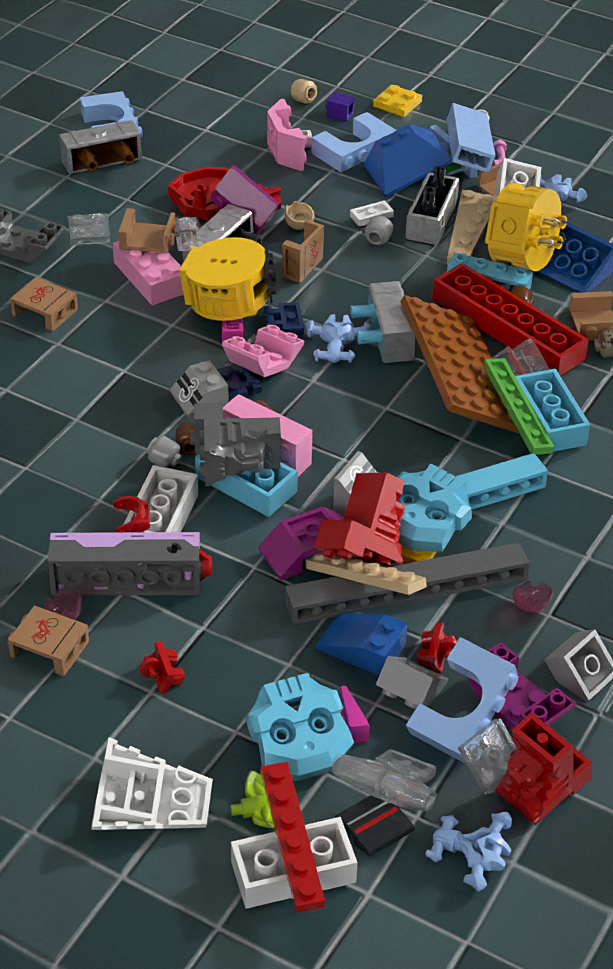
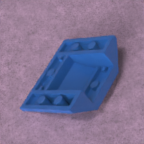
[364,124,453,198]

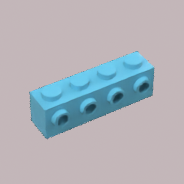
[447,253,533,291]
[455,453,548,510]

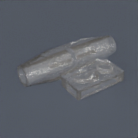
[332,749,437,812]

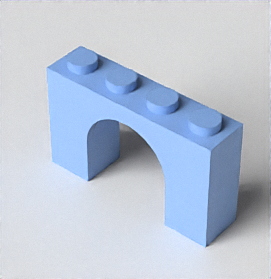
[80,91,143,138]
[311,112,396,172]
[406,637,519,763]

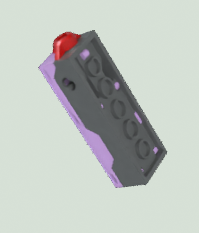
[48,532,212,596]

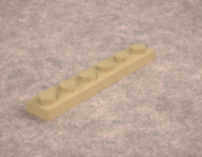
[305,552,427,595]

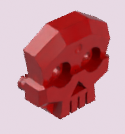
[168,167,229,223]

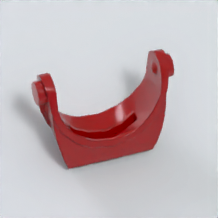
[113,496,150,533]

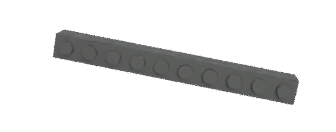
[285,543,530,624]

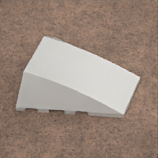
[91,738,213,830]

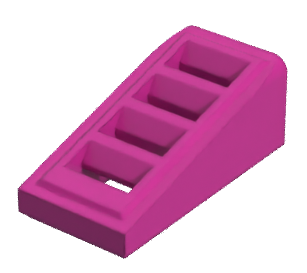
[222,318,243,343]
[339,686,370,743]

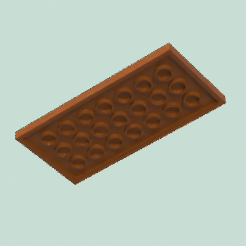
[400,295,520,434]

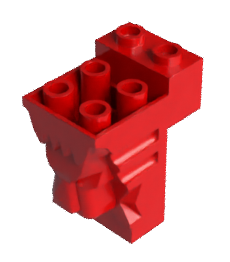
[314,472,405,567]
[495,712,592,826]

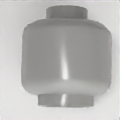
[365,216,394,246]
[146,436,182,468]

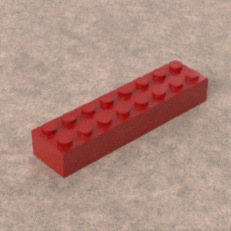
[432,263,589,376]

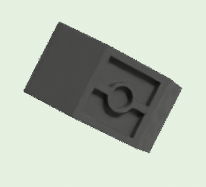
[0,208,65,262]

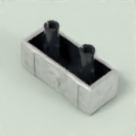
[406,165,459,245]
[182,204,262,262]

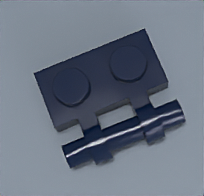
[263,302,304,335]
[217,365,262,402]

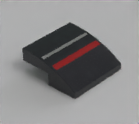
[335,791,415,857]

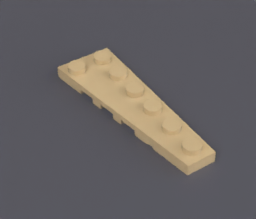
[447,190,494,264]

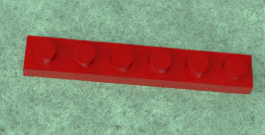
[260,762,325,913]

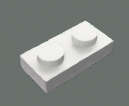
[350,201,394,226]

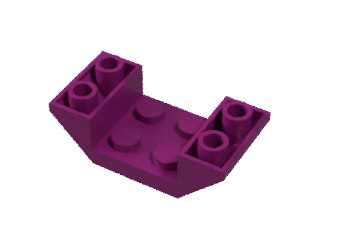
[259,506,344,580]
[467,642,576,729]

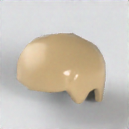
[285,201,315,230]

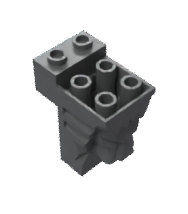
[190,403,281,486]

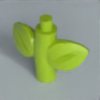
[230,770,274,828]

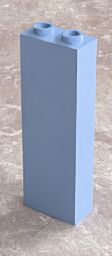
[446,103,495,173]

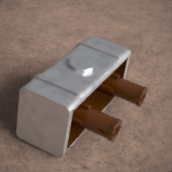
[59,120,142,174]

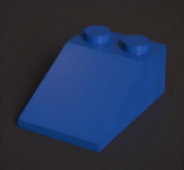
[315,613,408,676]

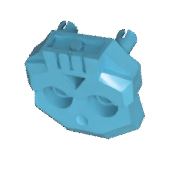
[397,464,472,552]
[245,673,354,782]

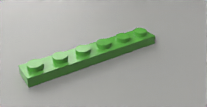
[483,358,555,455]

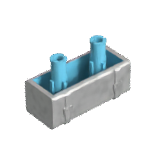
[350,281,415,363]

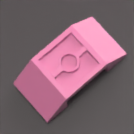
[267,99,307,171]
[222,325,304,377]

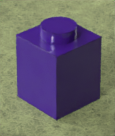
[325,92,355,122]

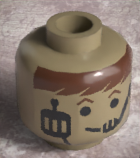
[594,329,613,358]

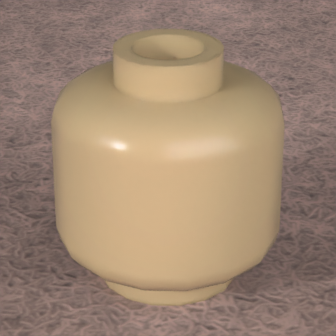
[291,79,317,104]

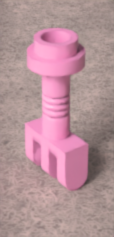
[493,140,513,166]

